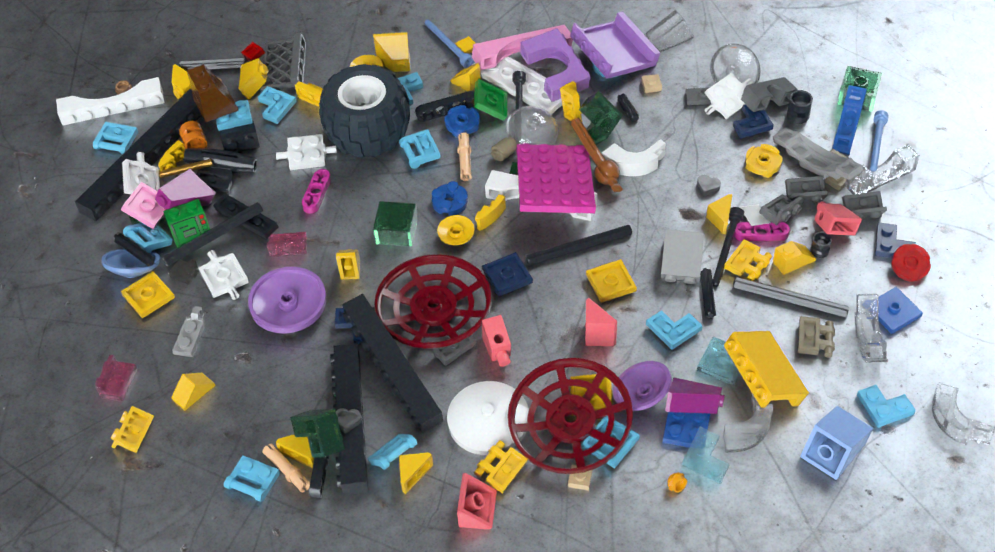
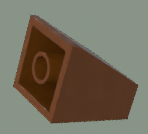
[187,64,239,122]

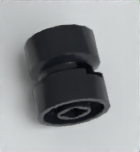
[787,90,813,124]

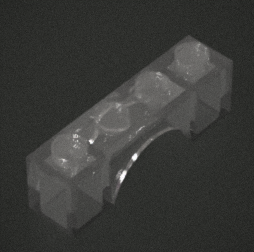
[845,144,920,194]

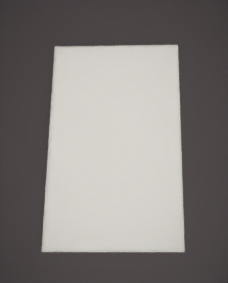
[739,204,771,226]

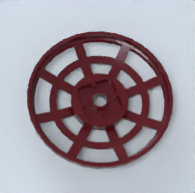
[374,254,491,348]
[508,358,633,474]

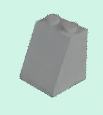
[661,229,704,284]

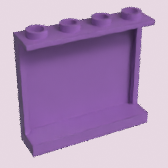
[570,11,660,79]

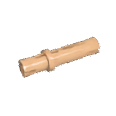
[457,133,472,181]
[262,443,310,493]

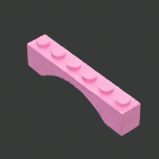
[472,25,573,70]

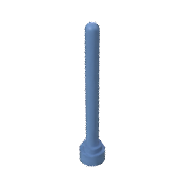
[425,19,475,68]
[870,110,889,172]

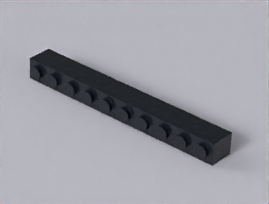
[75,88,202,221]

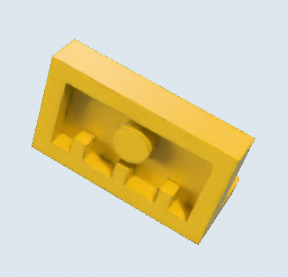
[560,81,582,122]
[111,406,154,453]

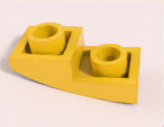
[158,140,185,171]
[475,194,506,231]

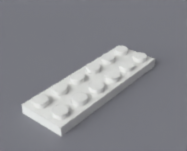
[471,56,562,116]

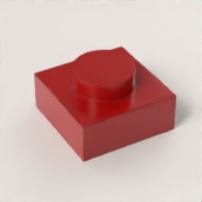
[241,42,265,61]

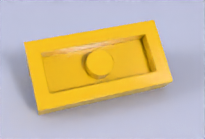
[295,81,323,107]

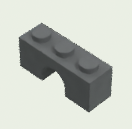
[741,77,798,112]

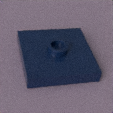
[482,252,533,297]

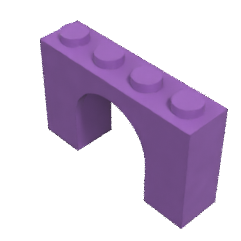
[520,28,591,102]

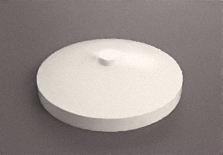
[447,381,529,455]

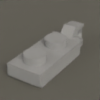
[172,306,205,357]

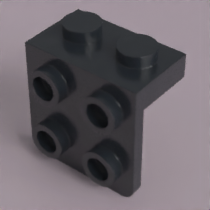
[220,121,260,152]

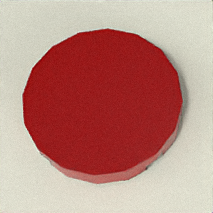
[891,244,931,282]

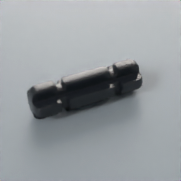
[617,94,639,122]

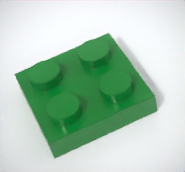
[474,79,508,121]

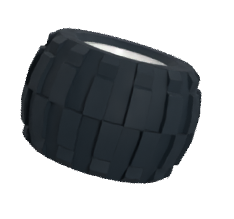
[319,64,410,158]

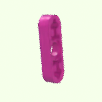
[302,169,331,214]
[734,222,790,241]

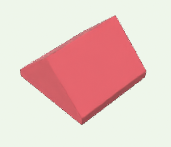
[585,298,617,346]
[457,473,497,529]

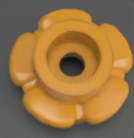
[667,472,687,493]

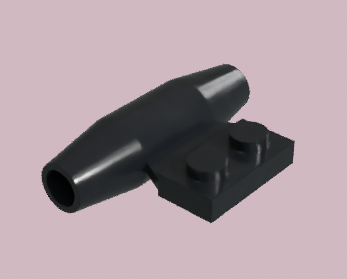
[184,148,257,193]

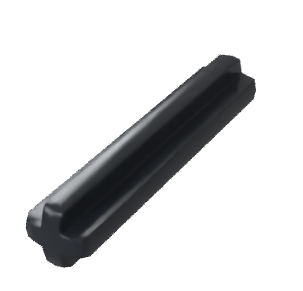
[700,268,716,319]

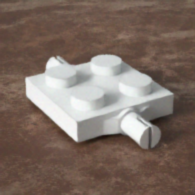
[704,73,753,120]
[276,134,337,170]
[122,152,160,195]
[198,250,249,300]

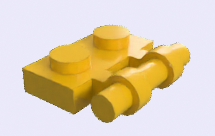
[724,239,772,281]
[474,440,528,494]

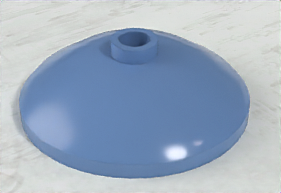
[102,249,160,278]

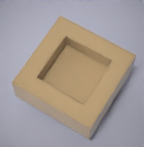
[641,74,662,93]
[568,465,593,491]

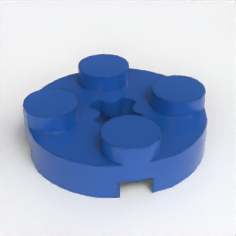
[444,105,480,137]
[432,181,468,216]

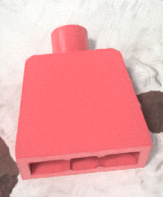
[815,201,862,235]
[482,315,511,367]

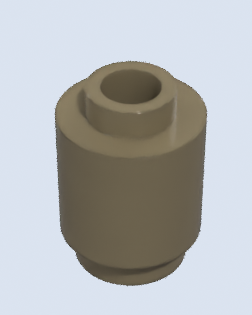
[491,137,517,161]

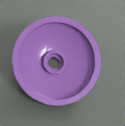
[613,361,672,411]

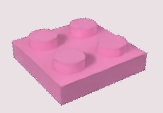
[121,182,165,229]

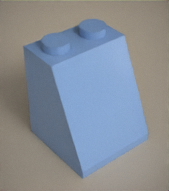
[800,406,873,480]

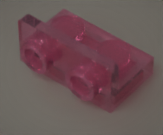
[267,232,307,257]
[95,355,137,401]

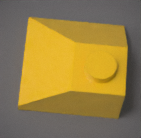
[373,32,410,72]

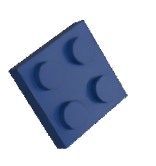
[663,412,710,450]

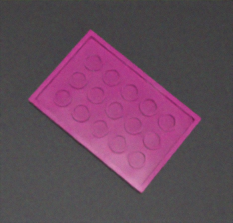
[516,143,596,214]

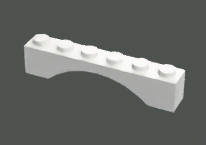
[56,77,165,125]
[485,170,597,221]

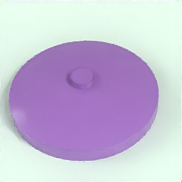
[248,267,327,333]

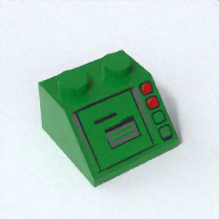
[163,199,210,248]

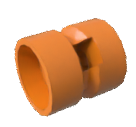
[179,121,207,150]

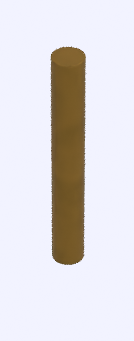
[159,159,213,178]

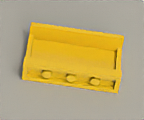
[724,331,809,408]

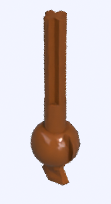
[571,118,623,192]

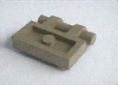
[798,316,835,358]

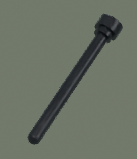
[512,71,526,144]
[713,207,745,287]

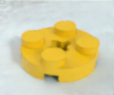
[745,144,782,178]

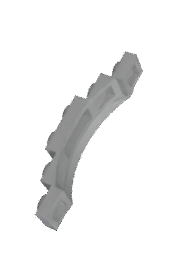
[773,128,863,180]

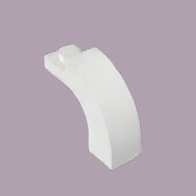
[602,139,666,176]

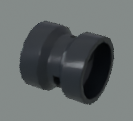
[810,231,832,258]

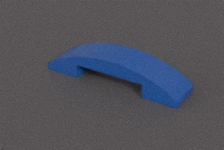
[832,85,867,155]

